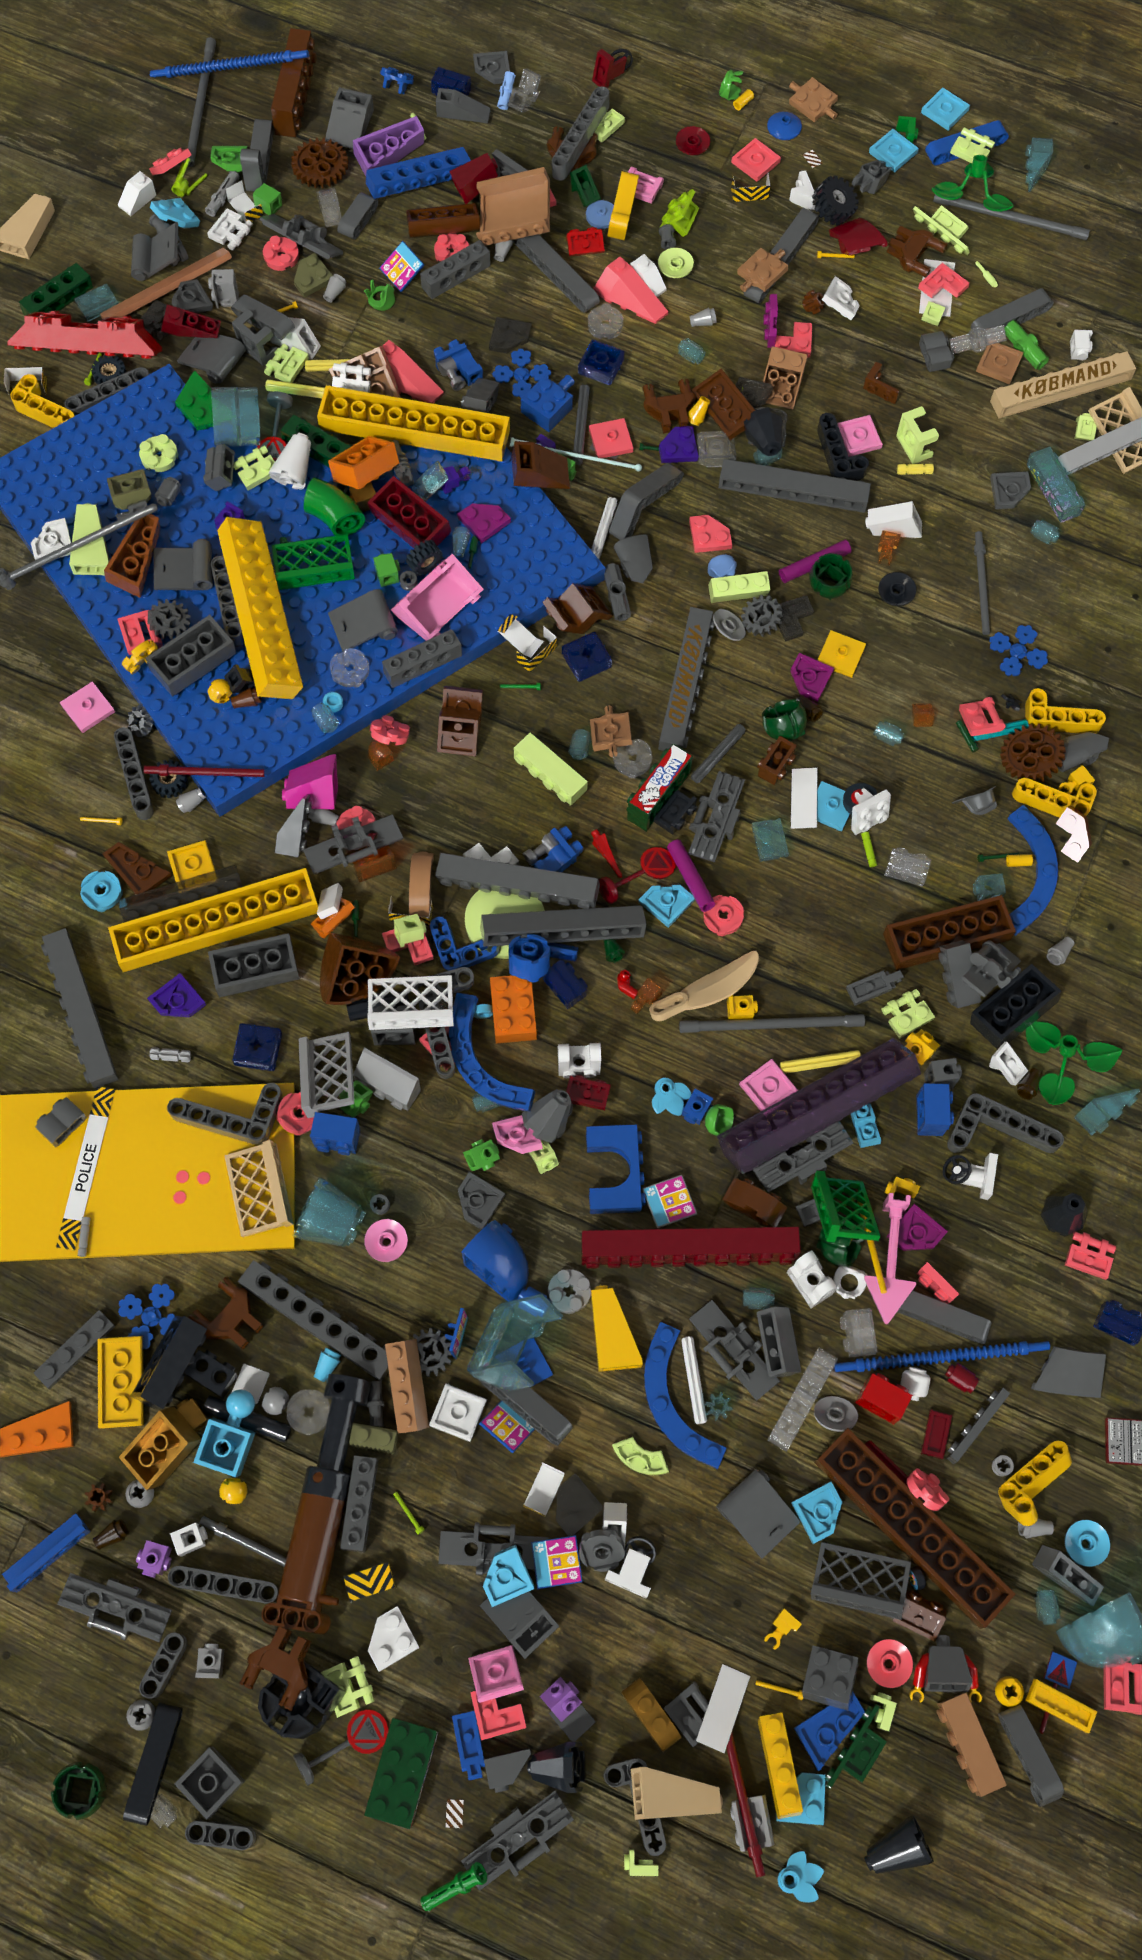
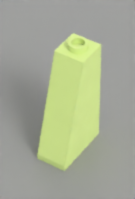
[69,503,110,575]

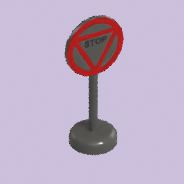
[257,391,293,461]
[293,1710,388,1786]

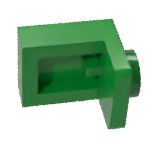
[896,116,918,144]

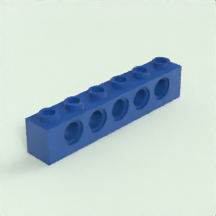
[366,147,471,199]

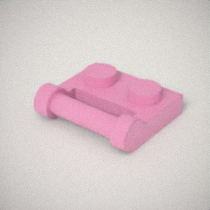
[628,167,664,204]

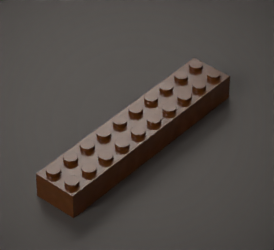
[814,1428,1016,1629]

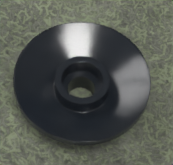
[878,572,916,606]

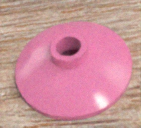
[365,1219,408,1262]

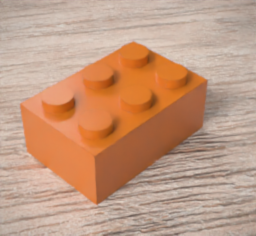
[328,436,399,489]
[490,976,537,1044]

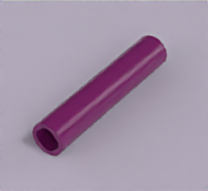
[779,539,851,583]
[667,840,715,912]

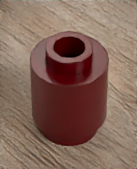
[945,1362,979,1394]

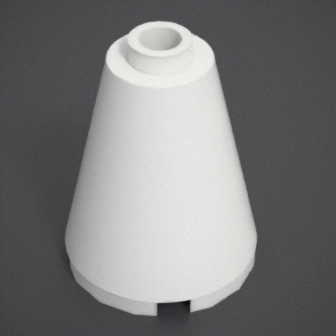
[269,433,311,490]

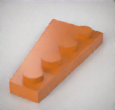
[0,1401,74,1457]

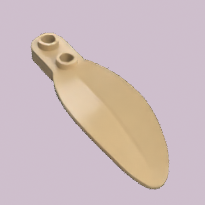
[649,951,759,1021]

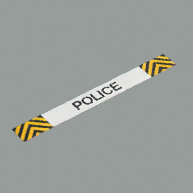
[56,1087,115,1250]

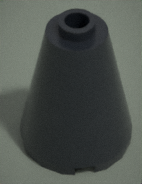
[864,1815,934,1874]

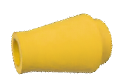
[687,396,710,426]

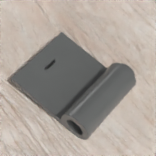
[131,222,178,281]
[177,334,246,383]
[154,539,213,590]
[328,589,398,653]
[716,1470,800,1559]

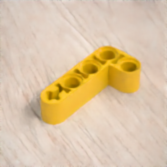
[607,171,639,240]
[10,374,75,428]
[1025,688,1106,734]
[1012,778,1097,818]
[998,1441,1072,1526]

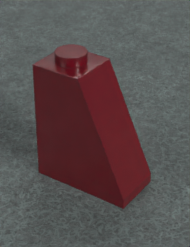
[449,153,498,204]

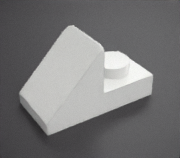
[789,170,815,211]
[989,1042,1028,1086]

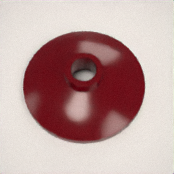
[676,126,710,155]

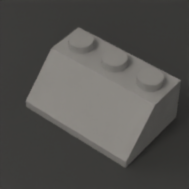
[353,1048,421,1111]

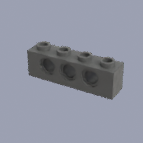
[420,240,490,299]
[382,629,462,688]
[340,1456,378,1553]

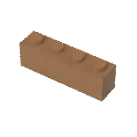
[385,1339,429,1433]
[937,1693,1007,1797]

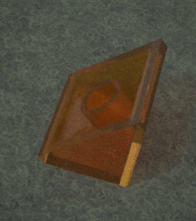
[352,845,397,883]

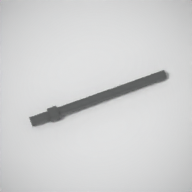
[974,531,990,635]
[199,1516,286,1567]

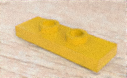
[1025,1679,1097,1733]

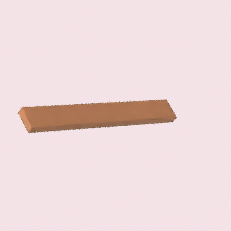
[100,248,232,319]

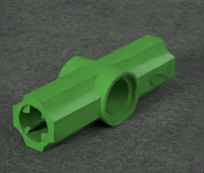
[1003,320,1049,370]

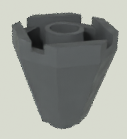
[522,1089,571,1143]

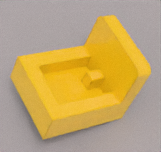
[885,1177,920,1199]

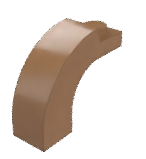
[409,851,434,918]

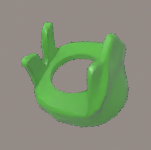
[719,70,743,101]
[364,280,395,311]

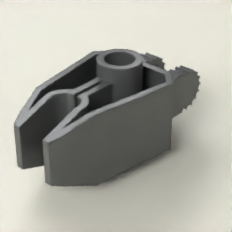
[852,160,892,194]

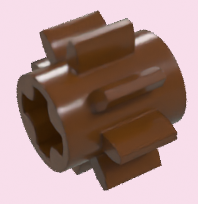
[802,290,825,315]
[85,1483,113,1512]

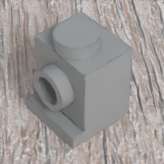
[195,1644,224,1678]

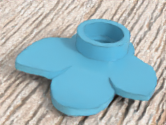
[652,1078,692,1116]
[777,1851,824,1902]

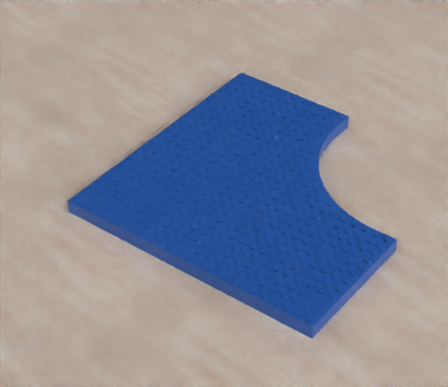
[0,364,606,817]

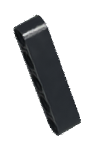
[123,1703,183,1826]

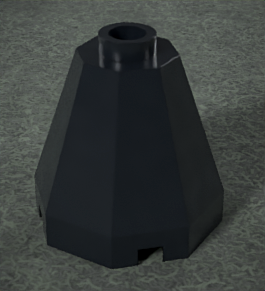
[744,407,782,456]
[1040,1190,1088,1237]
[527,1741,586,1793]

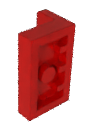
[566,227,605,257]

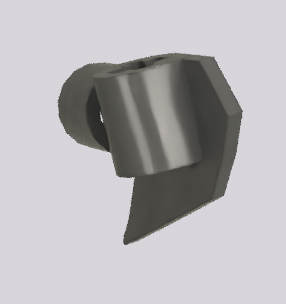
[614,535,653,583]
[1045,732,1109,772]

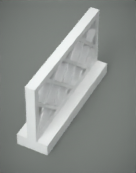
[368,975,454,1030]

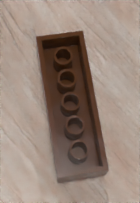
[271,28,317,138]
[883,895,1016,970]

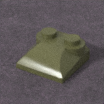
[107,469,152,510]

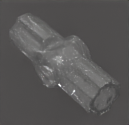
[949,325,1007,354]

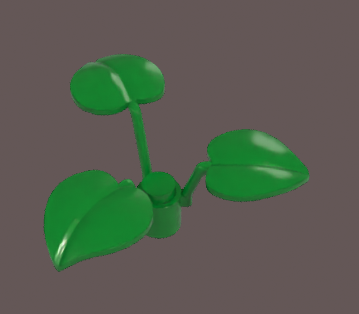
[932,155,1014,212]
[1026,1021,1122,1105]

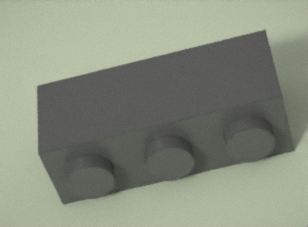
[461,378,499,413]
[939,940,981,1008]
[757,1307,801,1377]

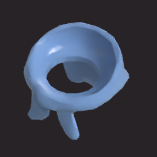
[708,554,737,578]

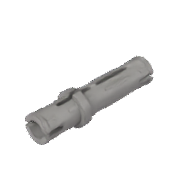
[205,171,240,217]

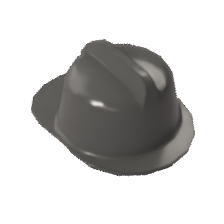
[951,786,997,815]

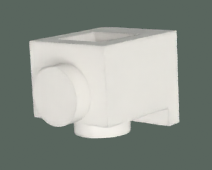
[1070,330,1093,360]
[170,1523,208,1557]

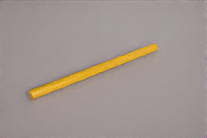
[857,1201,887,1294]

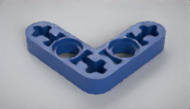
[430,917,500,971]

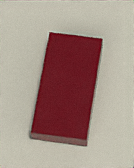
[920,1410,952,1460]

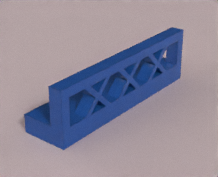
[2,1513,91,1593]

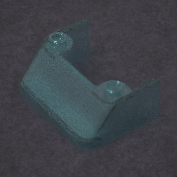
[467,1294,563,1391]

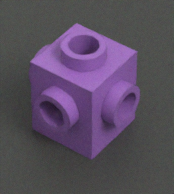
[136,1540,172,1578]
[540,1677,582,1722]

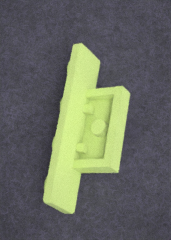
[913,205,970,255]

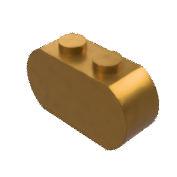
[621,1678,682,1752]

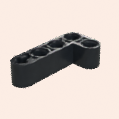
[817,413,869,481]

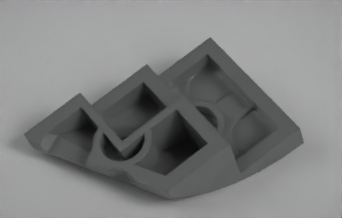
[1031,1346,1106,1398]

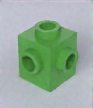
[339,1080,373,1118]
[463,1139,500,1172]

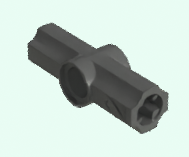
[604,563,631,622]

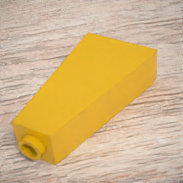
[591,1285,643,1372]

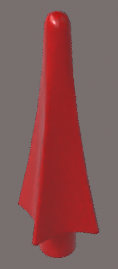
[591,829,622,878]

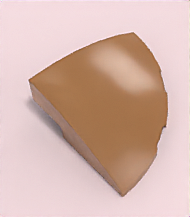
[329,346,400,398]

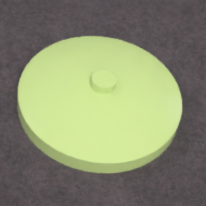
[465,890,545,959]

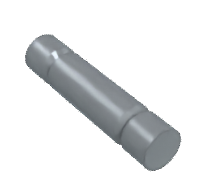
[78,1217,91,1257]

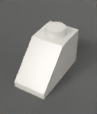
[118,171,156,216]
[630,254,667,297]
[602,1502,627,1553]

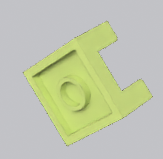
[896,406,939,464]

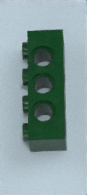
[19,262,93,315]
[280,414,352,468]

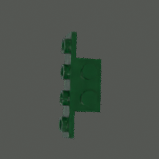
[825,1704,887,1789]

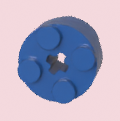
[509,934,550,982]

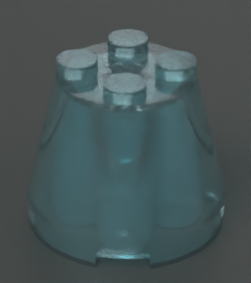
[292,1177,366,1247]

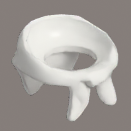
[833,1266,867,1299]

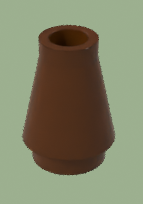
[231,687,262,709]

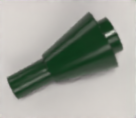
[603,939,625,963]

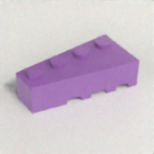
[353,116,424,176]

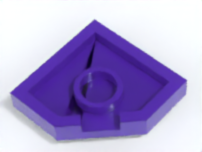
[659,426,699,463]
[147,973,206,1018]

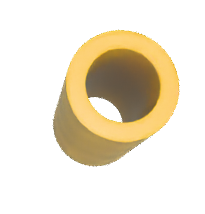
[733,89,754,111]
[1006,854,1033,867]

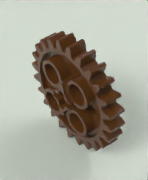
[291,137,348,188]
[1000,723,1066,782]

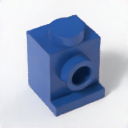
[682,1089,713,1125]

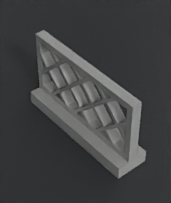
[299,1032,355,1118]

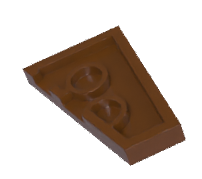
[102,842,172,899]

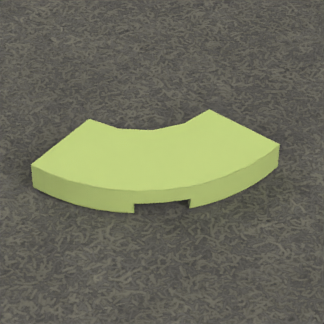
[612,1437,669,1475]

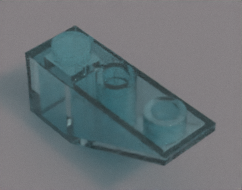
[1025,138,1053,192]
[1074,1088,1141,1136]

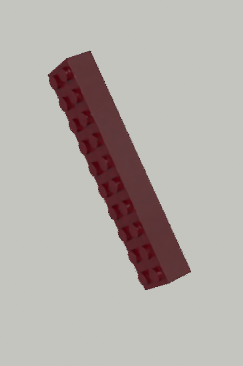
[581,1227,800,1269]

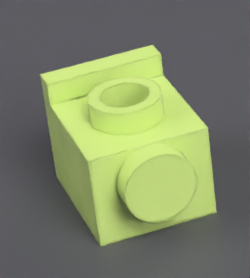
[394,914,426,947]

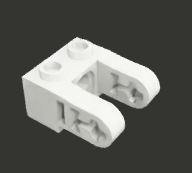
[558,1043,601,1079]
[787,1250,837,1308]

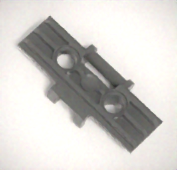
[260,214,343,259]
[688,771,745,862]
[303,814,403,874]
[961,941,1021,997]
[752,1118,853,1193]
[689,1300,780,1401]
[438,1522,549,1575]
[57,1573,172,1642]
[461,1791,574,1891]

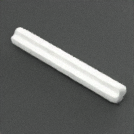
[591,497,617,559]
[682,1337,707,1424]

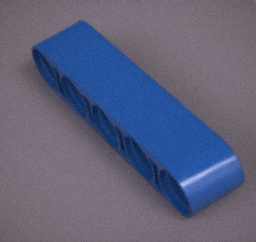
[925,120,1009,166]

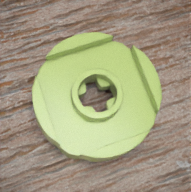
[139,434,178,472]

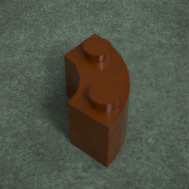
[722,1178,787,1227]

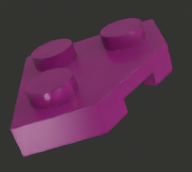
[763,294,778,348]
[457,504,511,543]
[790,653,834,702]
[887,1204,948,1251]

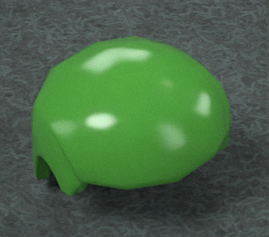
[705,1104,734,1137]

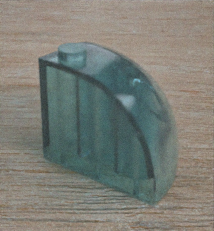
[1056,1592,1142,1668]

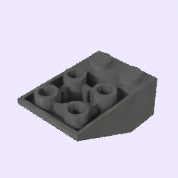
[325,87,374,149]
[480,1591,559,1659]

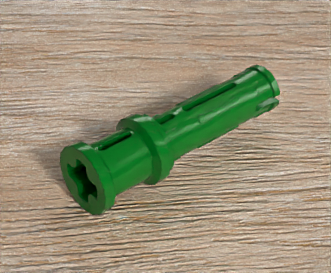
[420,1862,487,1912]

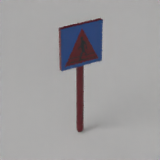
[1039,1651,1077,1734]

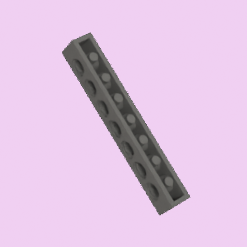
[238,1260,389,1381]

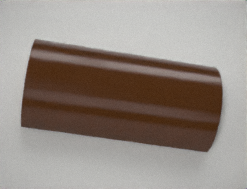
[406,203,480,238]

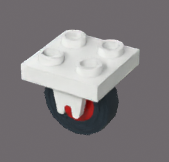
[843,783,891,835]

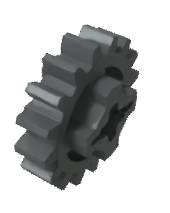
[741,595,783,637]
[147,599,191,640]
[413,1328,452,1377]

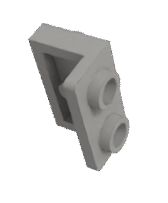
[730,1795,775,1852]

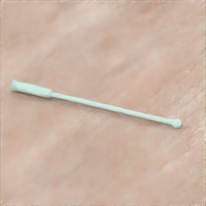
[510,437,642,471]

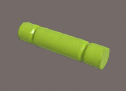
[861,832,877,867]

